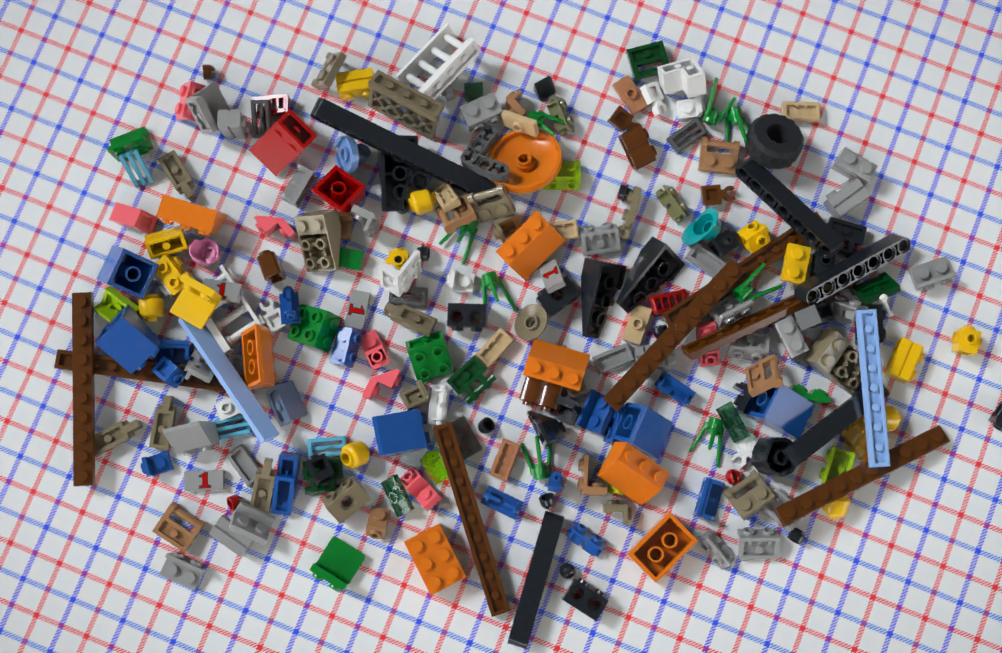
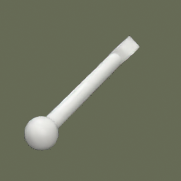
[879,294,894,318]

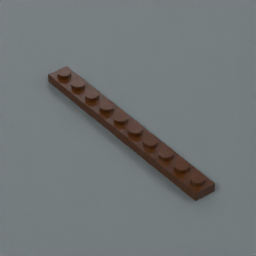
[661,211,823,327]
[602,259,745,412]
[682,279,860,360]
[72,292,96,487]
[54,349,245,392]
[433,422,511,617]
[773,425,950,527]

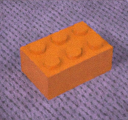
[626,512,698,583]
[404,523,467,595]

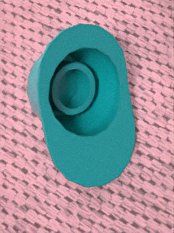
[682,208,723,245]

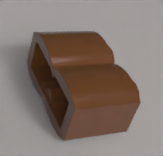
[618,126,657,170]
[257,250,286,284]
[519,376,563,413]

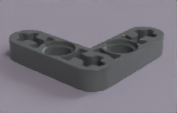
[460,125,510,183]

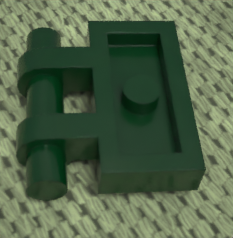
[446,355,497,405]
[303,458,344,496]

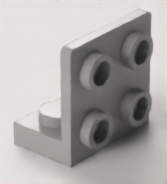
[185,82,230,133]

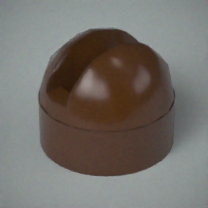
[202,64,216,80]

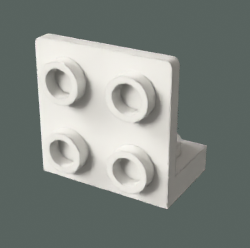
[378,249,422,298]

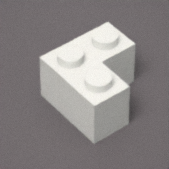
[657,57,707,98]

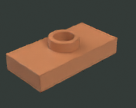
[612,75,649,116]
[489,438,521,482]

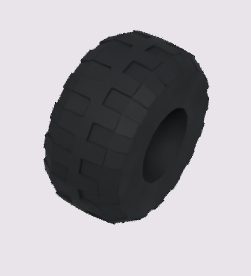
[744,113,804,169]

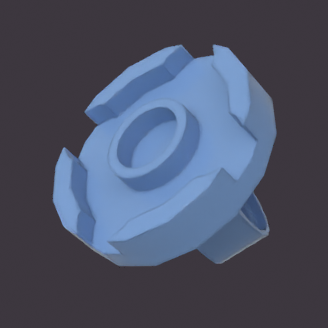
[334,135,371,173]

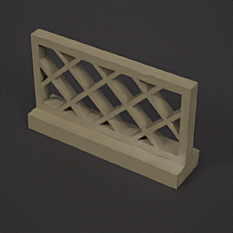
[368,70,444,140]

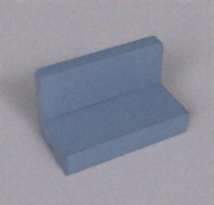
[265,380,308,427]

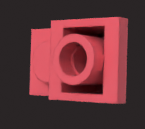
[109,202,158,235]
[254,215,298,241]
[696,321,720,367]
[360,330,390,370]
[362,369,402,400]
[399,466,442,512]

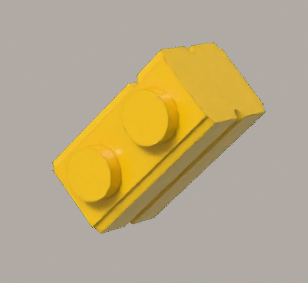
[336,68,374,101]
[144,226,188,260]
[883,337,924,383]

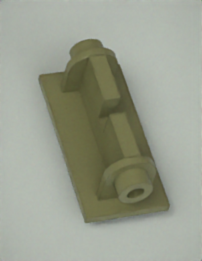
[547,95,575,136]
[656,185,690,223]

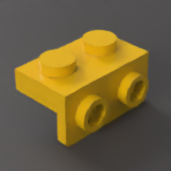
[780,243,813,287]
[155,254,194,295]

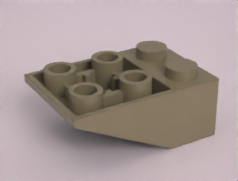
[294,209,341,272]
[803,328,861,396]

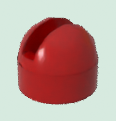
[725,469,741,485]
[226,495,243,512]

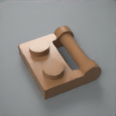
[698,137,740,175]
[435,194,477,234]
[745,354,783,397]
[152,501,206,553]

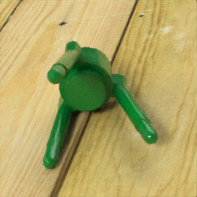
[702,77,736,126]
[724,106,749,142]
[527,110,565,135]
[439,219,479,265]
[733,263,782,303]
[480,271,517,312]
[689,417,725,467]
[520,435,552,480]

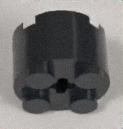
[750,437,797,477]

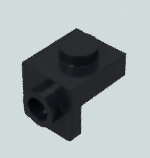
[556,395,582,426]

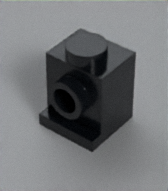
[708,228,740,259]
[305,453,335,487]

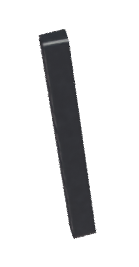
[310,98,500,201]

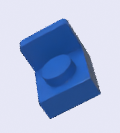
[152,356,187,388]
[141,451,174,477]

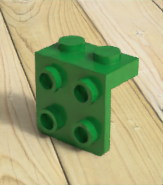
[288,304,341,353]
[310,537,365,592]

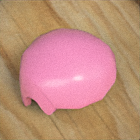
[189,237,220,266]

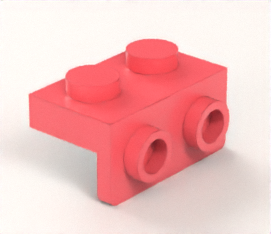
[175,81,206,122]

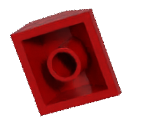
[311,165,366,213]

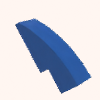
[271,451,301,516]

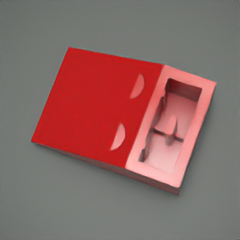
[249,109,317,176]

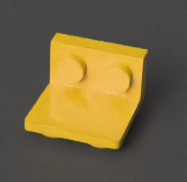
[170,274,222,330]

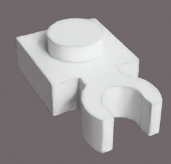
[640,82,668,116]
[259,297,290,334]
[730,432,758,468]

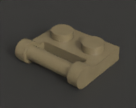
[311,52,347,90]
[467,184,516,223]
[722,469,776,521]

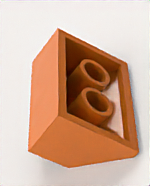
[157,194,228,236]
[495,211,566,281]
[241,324,276,389]
[523,339,590,392]
[597,442,670,506]

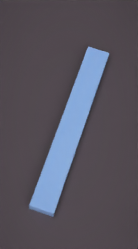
[855,309,891,467]
[178,318,280,443]

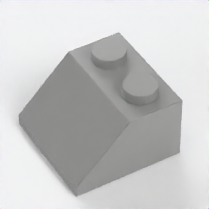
[163,421,220,456]

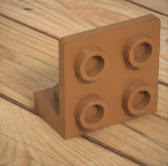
[577,454,607,496]

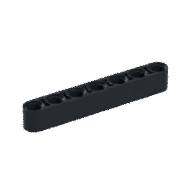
[735,157,844,259]
[794,233,911,305]
[782,384,890,467]
[507,511,564,649]

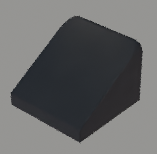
[534,76,556,101]

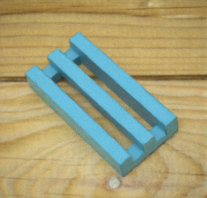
[119,148,154,188]
[210,415,251,440]
[307,436,347,458]

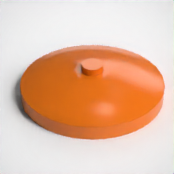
[487,130,562,193]

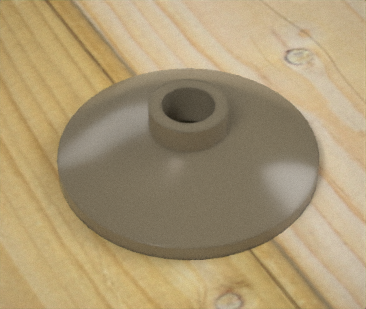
[514,304,548,341]

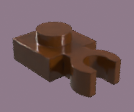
[607,105,642,133]
[700,184,735,206]

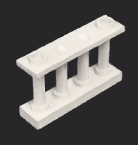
[395,23,481,100]
[206,265,266,355]

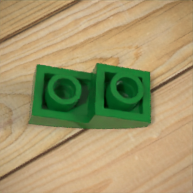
[338,247,365,271]
[790,384,832,404]

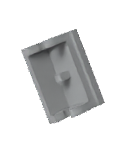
[279,164,317,208]

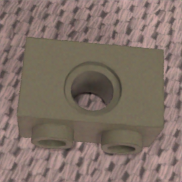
[322,476,371,524]

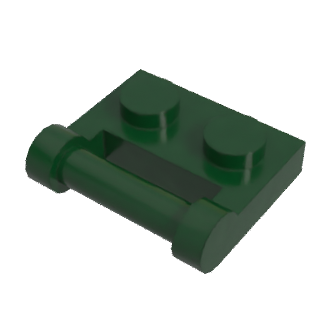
[626,40,669,83]
[849,272,901,305]

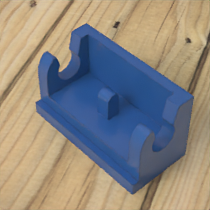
[150,339,194,364]
[693,477,725,521]

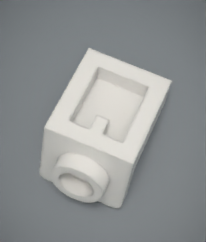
[675,96,705,121]
[446,269,475,294]

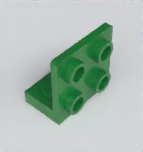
[107,126,154,162]
[405,330,455,383]

